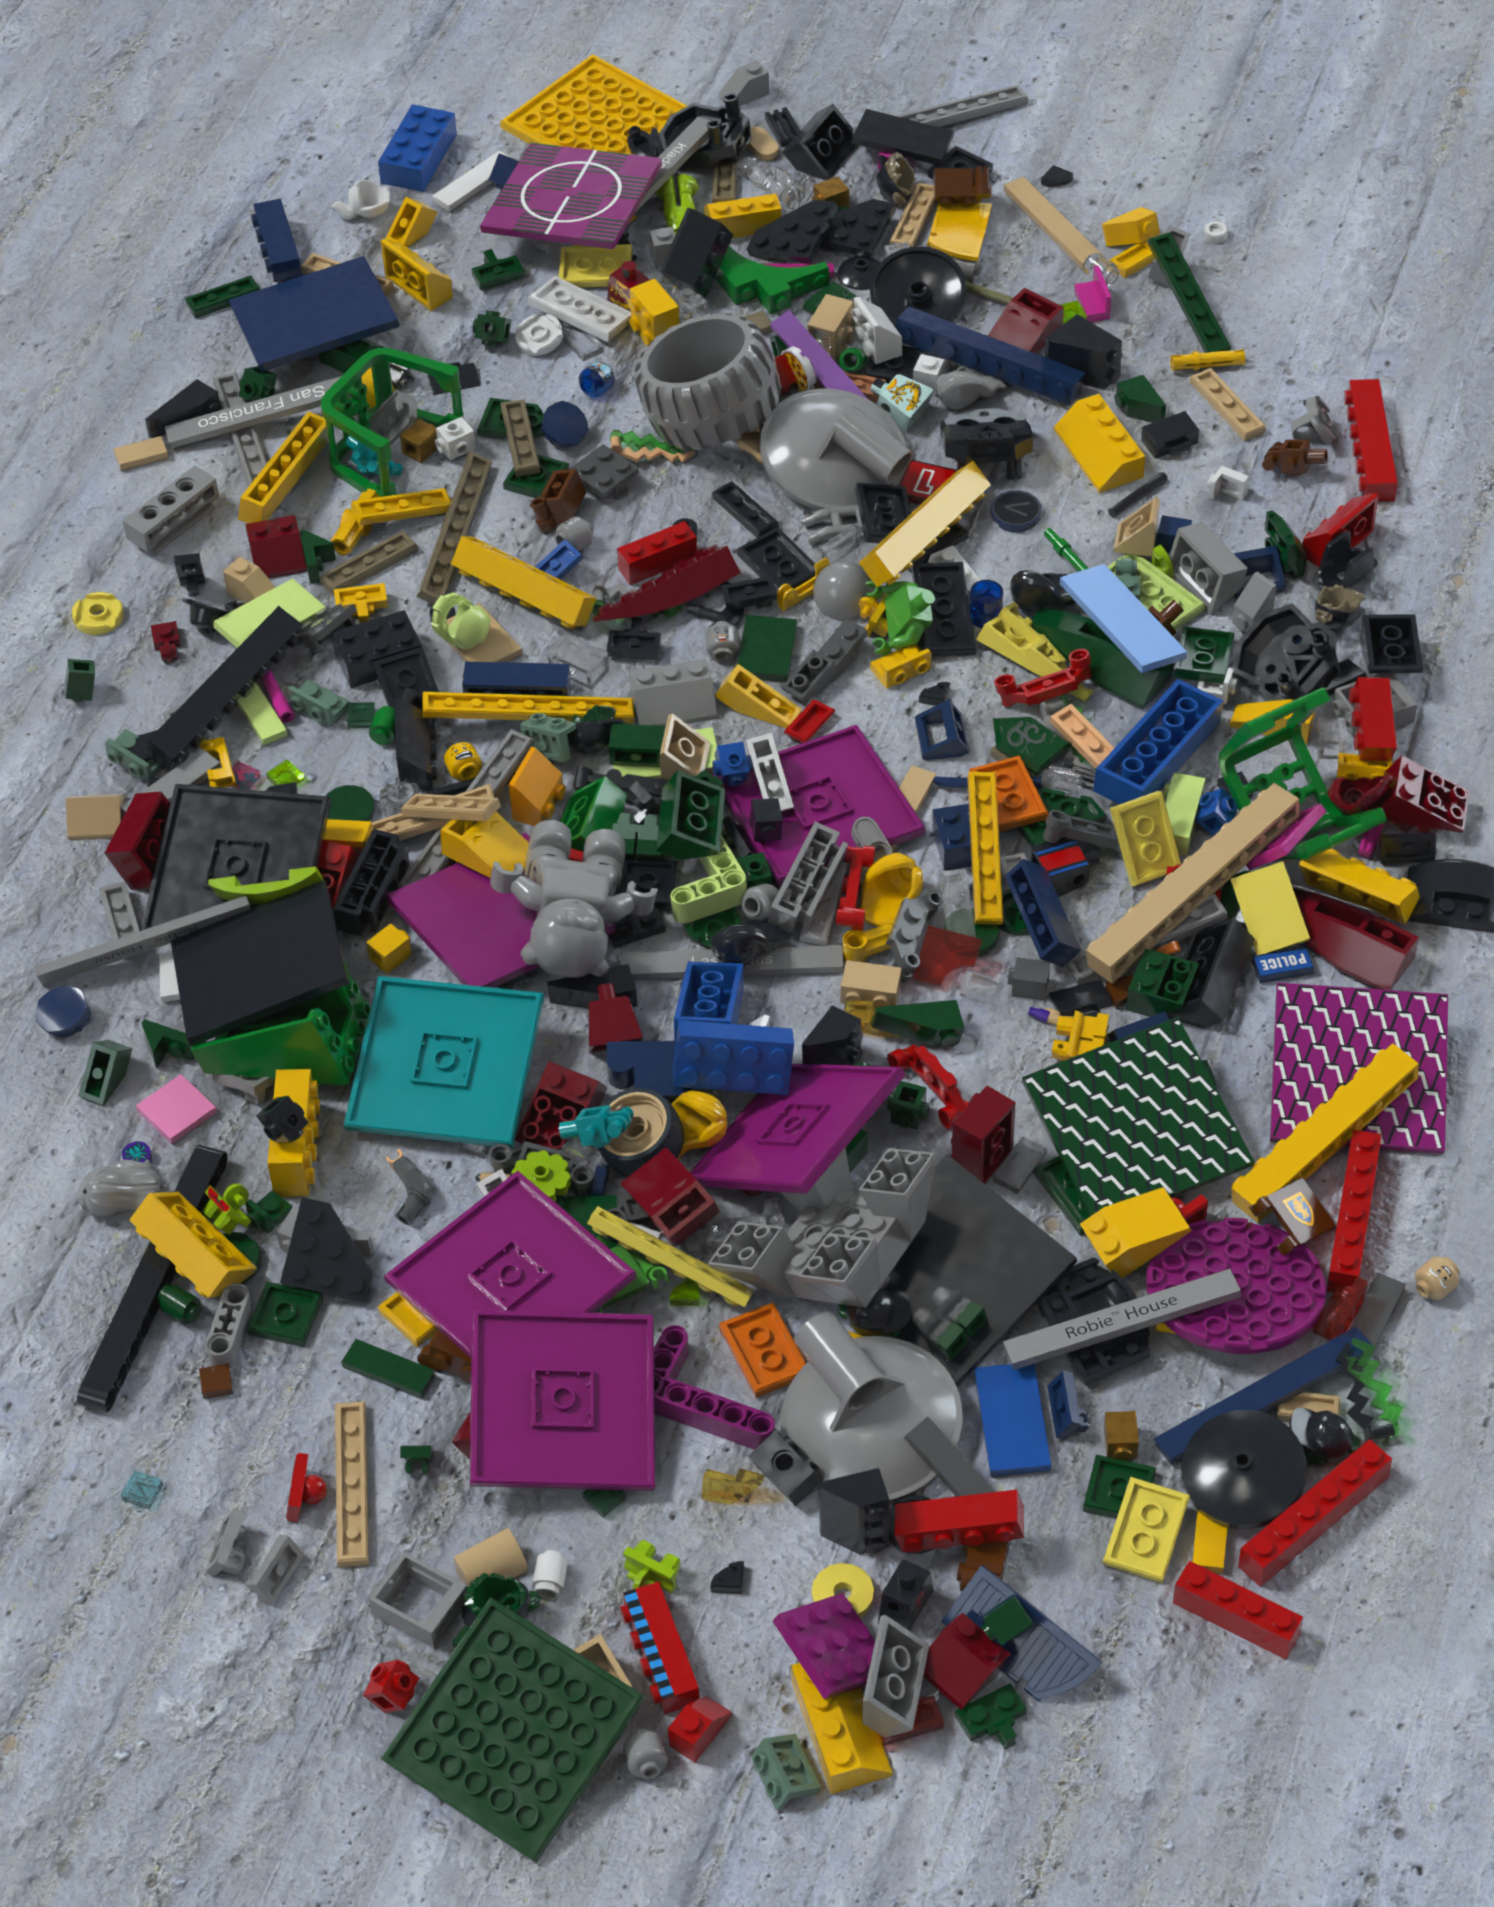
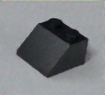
[802,1005,863,1066]

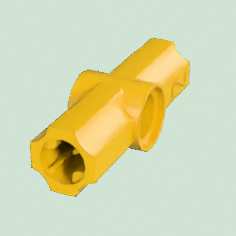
[330,489,381,556]

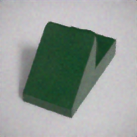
[300,530,336,584]
[141,1019,194,1068]

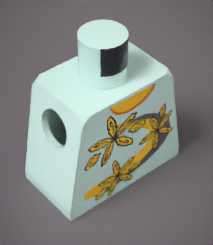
[870,374,934,433]

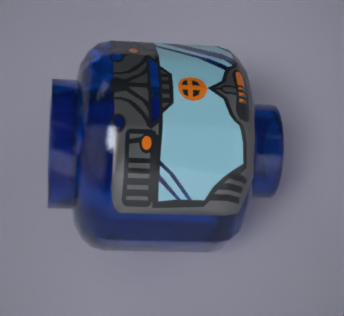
[579,361,615,398]

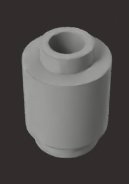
[950,256,982,281]

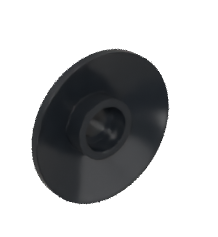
[838,256,881,290]

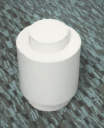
[532,1550,568,1600]

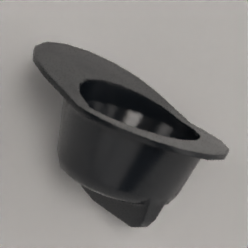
[182,598,229,635]

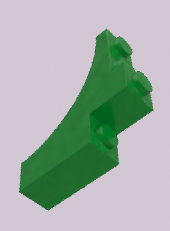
[715,246,829,314]

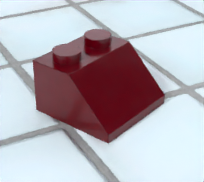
[245,515,307,579]
[923,1613,1010,1710]

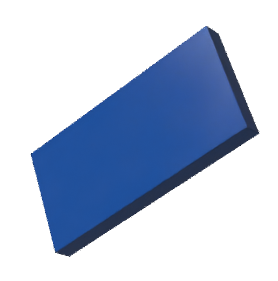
[974,1363,1051,1477]

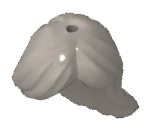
[936,366,1005,409]
[77,1159,162,1216]

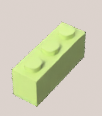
[1163,772,1205,855]

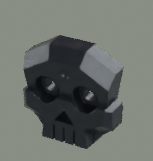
[659,93,752,169]
[940,408,1033,480]
[1233,603,1341,701]

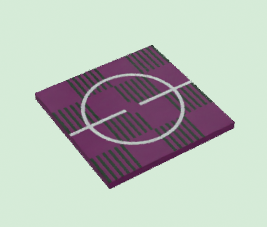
[480,143,662,249]

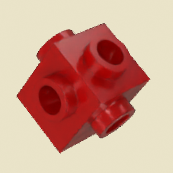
[363,1660,419,1714]

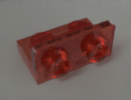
[1313,1276,1368,1340]

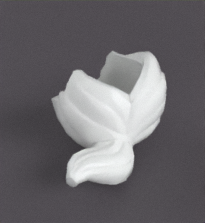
[331,180,390,220]

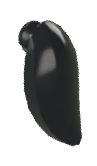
[627,126,659,158]

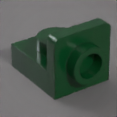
[245,1190,293,1234]

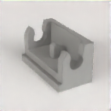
[368,389,417,446]

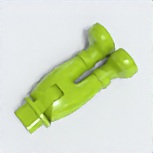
[655,174,698,235]

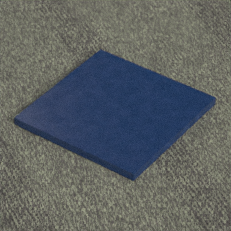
[229,256,400,372]

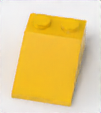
[1080,1187,1192,1279]

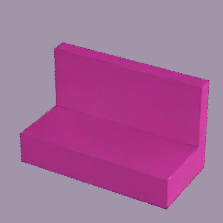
[1074,266,1112,322]

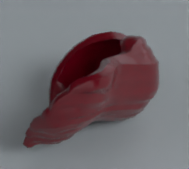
[1327,775,1395,814]

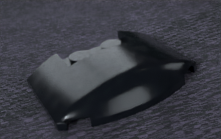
[1407,859,1494,933]
[1037,1257,1150,1386]

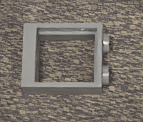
[1332,673,1417,737]
[369,1552,467,1648]

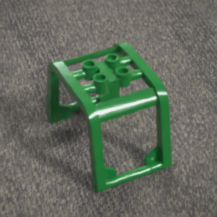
[321,348,464,497]
[1218,687,1387,859]

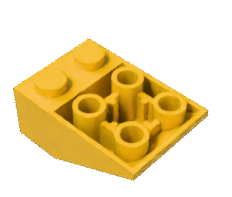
[440,812,529,878]

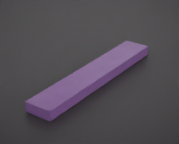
[770,310,869,400]

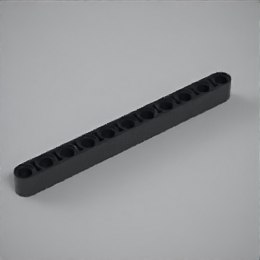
[77,1145,228,1412]

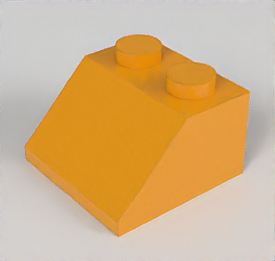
[509,747,566,826]

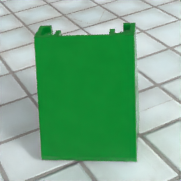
[191,963,371,1085]

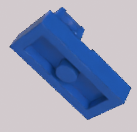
[535,539,583,580]

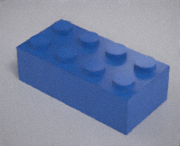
[378,104,457,192]
[674,961,744,1044]
[672,1020,794,1095]

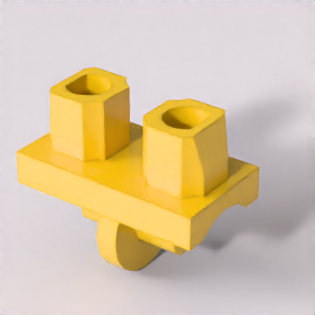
[858,593,888,638]

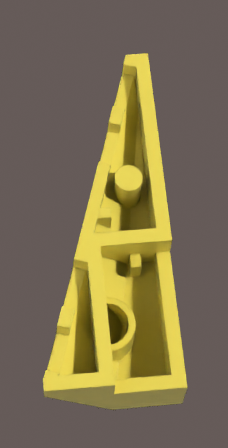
[976,602,1094,702]

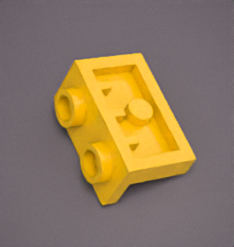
[870,644,931,689]
[1336,753,1392,781]

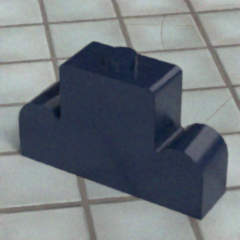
[607,1041,693,1104]

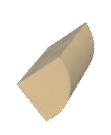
[454,1528,528,1586]

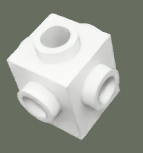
[435,417,476,460]

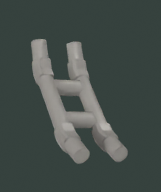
[802,505,863,545]

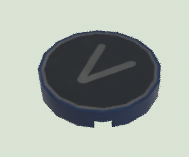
[991,490,1041,532]

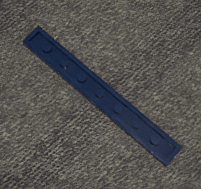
[1154,1327,1374,1465]

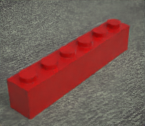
[1344,379,1398,502]
[1326,1130,1382,1296]
[1238,1439,1393,1587]

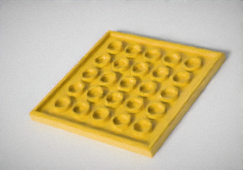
[500,54,687,154]

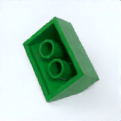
[559,776,628,852]

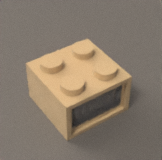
[807,294,855,364]

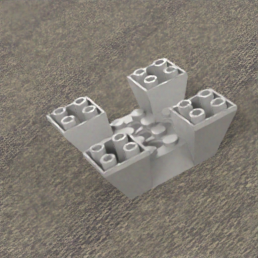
[708,1148,937,1308]

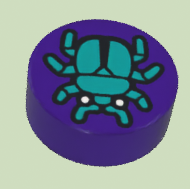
[122,1141,152,1163]

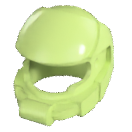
[431,592,491,650]

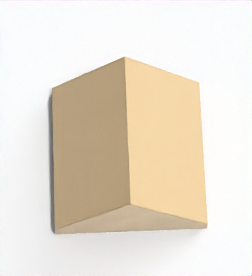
[1114,497,1160,557]
[660,713,710,780]
[65,794,126,840]

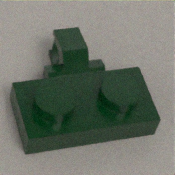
[472,249,525,291]
[955,1683,1027,1750]

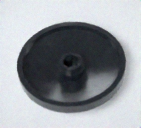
[870,246,966,327]
[1182,1410,1307,1530]

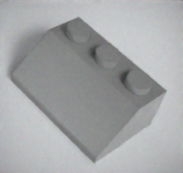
[1169,522,1248,615]
[629,659,717,727]
[863,1615,929,1738]

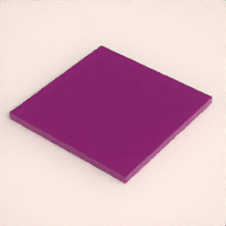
[712,724,926,887]
[387,833,615,988]
[690,1064,906,1194]
[384,1171,637,1358]
[470,1309,655,1491]

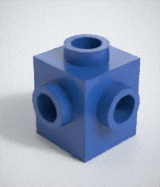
[712,742,753,786]
[1195,788,1238,836]

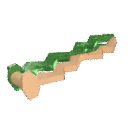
[610,430,698,463]

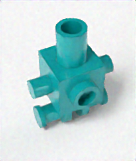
[346,436,403,476]
[559,1105,634,1148]

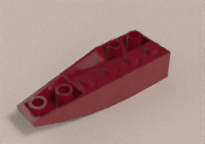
[592,544,741,622]
[1293,888,1419,990]

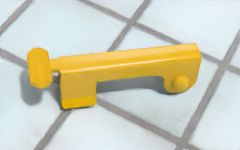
[777,558,830,611]
[200,737,237,789]

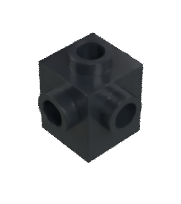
[256,1096,309,1143]

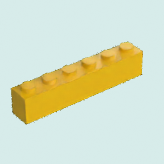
[238,411,328,524]
[451,536,597,629]

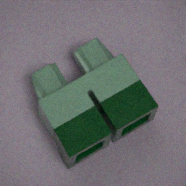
[612,813,663,860]

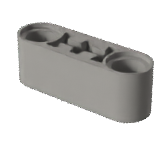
[206,1283,252,1369]

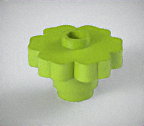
[512,1150,571,1202]

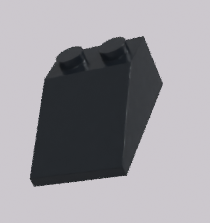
[1360,614,1423,674]

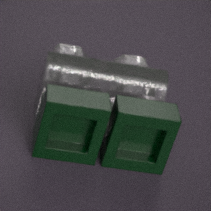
[913,1286,988,1361]

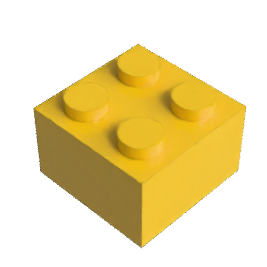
[628,279,679,346]

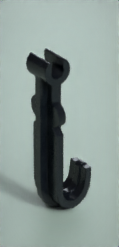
[573,766,669,807]

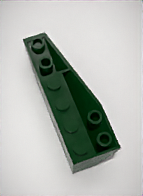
[1031,608,1173,709]

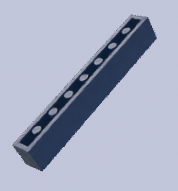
[895,307,1086,405]

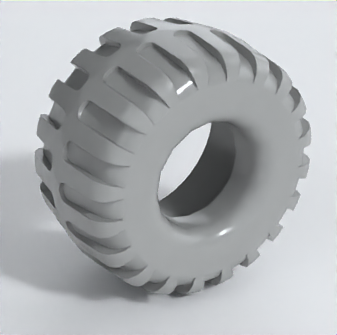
[635,313,781,450]

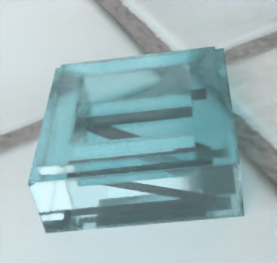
[121,1470,163,1510]

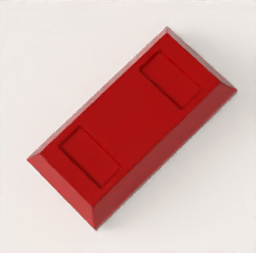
[784,699,836,743]

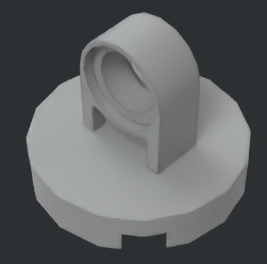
[1291,395,1339,444]

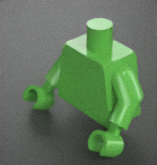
[866,581,935,657]
[595,1235,669,1313]

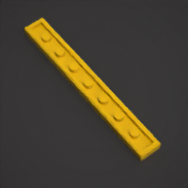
[422,692,634,724]

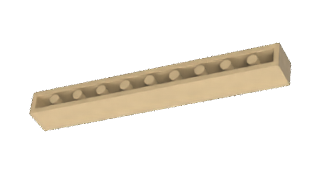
[1086,783,1300,984]

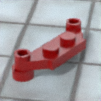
[994,649,1092,706]
[836,845,875,931]
[887,1044,969,1130]

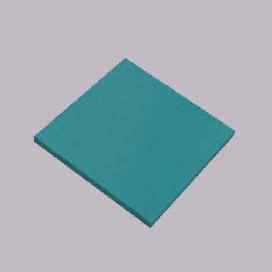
[343,976,544,1148]

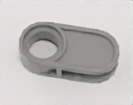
[851,817,892,863]

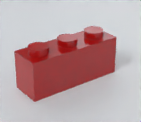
[617,521,697,585]
[1349,677,1397,761]

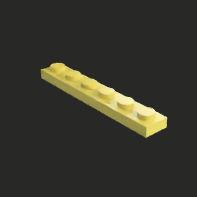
[587,1206,754,1307]

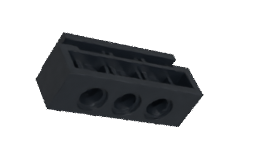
[333,829,410,936]

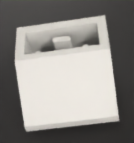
[852,297,902,364]

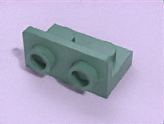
[287,679,350,727]
[520,713,576,763]
[105,728,161,782]
[752,1734,821,1810]

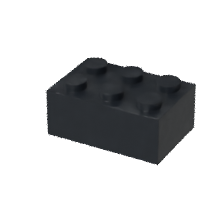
[331,610,422,688]

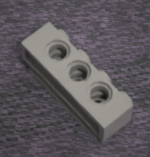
[123,465,219,556]
[767,822,848,934]

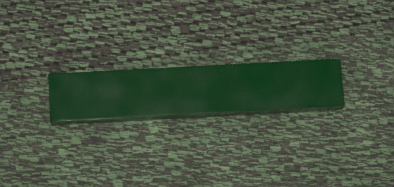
[1147,232,1231,353]

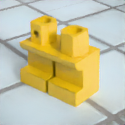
[1052,1011,1109,1061]

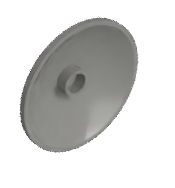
[760,388,913,510]
[780,1311,963,1503]

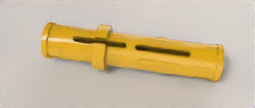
[1170,349,1245,371]

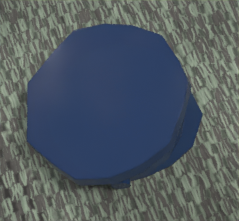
[541,401,589,448]
[36,986,92,1037]

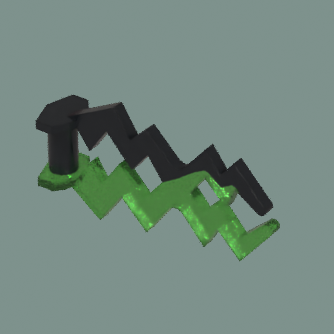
[1336,1338,1403,1442]

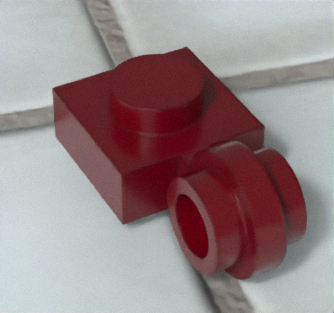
[151,621,181,663]

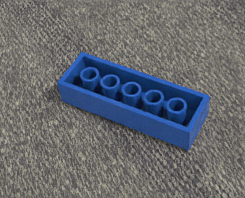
[1093,679,1224,805]

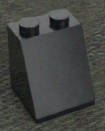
[1044,314,1122,390]

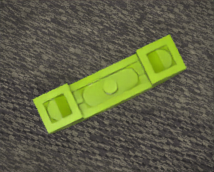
[208,866,323,905]

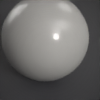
[813,561,875,620]

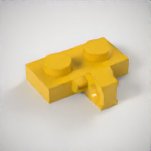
[334,583,388,623]

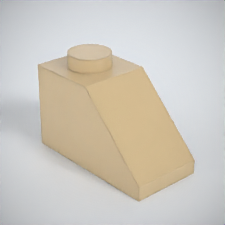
[223,556,276,603]

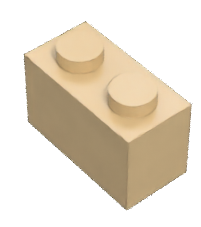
[841,960,902,1008]

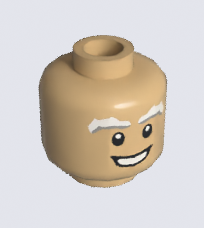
[1415,1256,1460,1301]

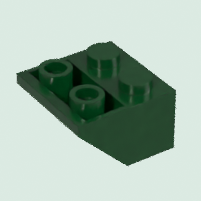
[1126,948,1199,1017]

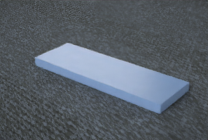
[1060,564,1187,673]

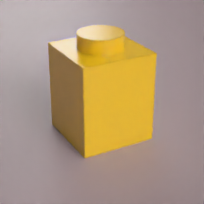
[366,923,412,974]

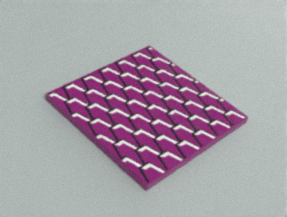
[1270,982,1448,1154]

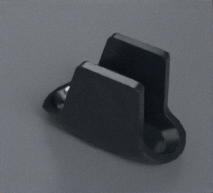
[1313,530,1378,591]

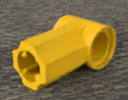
[843,923,892,962]

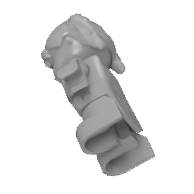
[490,820,658,978]

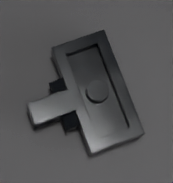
[606,617,661,660]

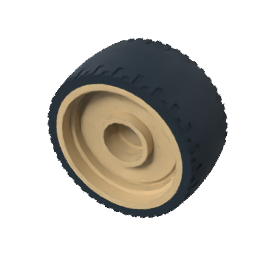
[597,1087,685,1178]

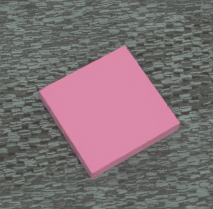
[136,1074,217,1144]

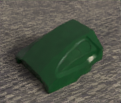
[1265,510,1307,579]

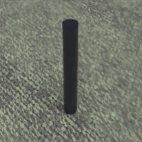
[1108,472,1168,518]

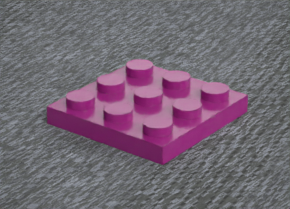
[773,1593,875,1700]

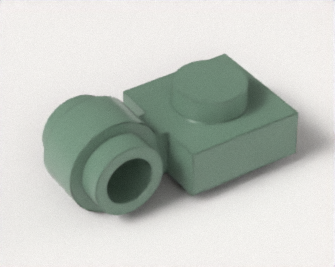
[1115,558,1140,601]

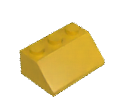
[703,194,781,238]
[381,239,453,311]

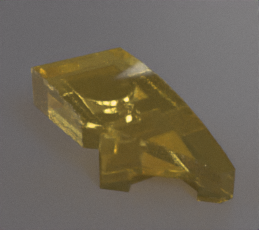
[701,1468,765,1504]

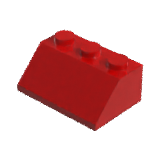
[1302,493,1379,567]

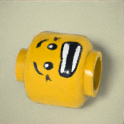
[444,742,482,781]

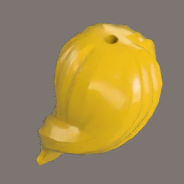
[859,853,923,927]
[671,1091,727,1159]

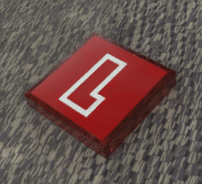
[899,460,957,505]

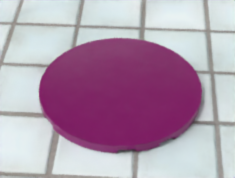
[1146,1218,1326,1354]

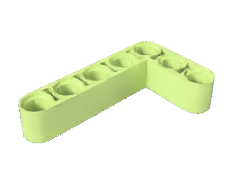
[670,835,747,923]

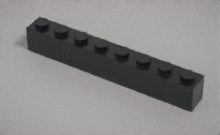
[145,606,303,771]

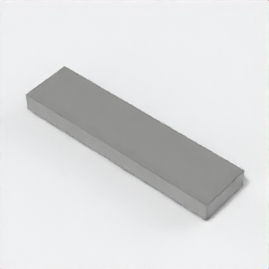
[121,749,221,814]

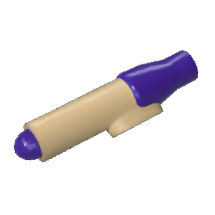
[1028,1007,1061,1026]

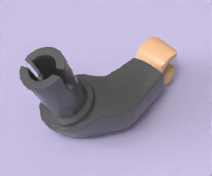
[386,1149,433,1225]

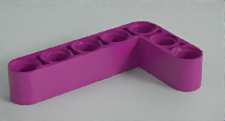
[654,1325,775,1450]

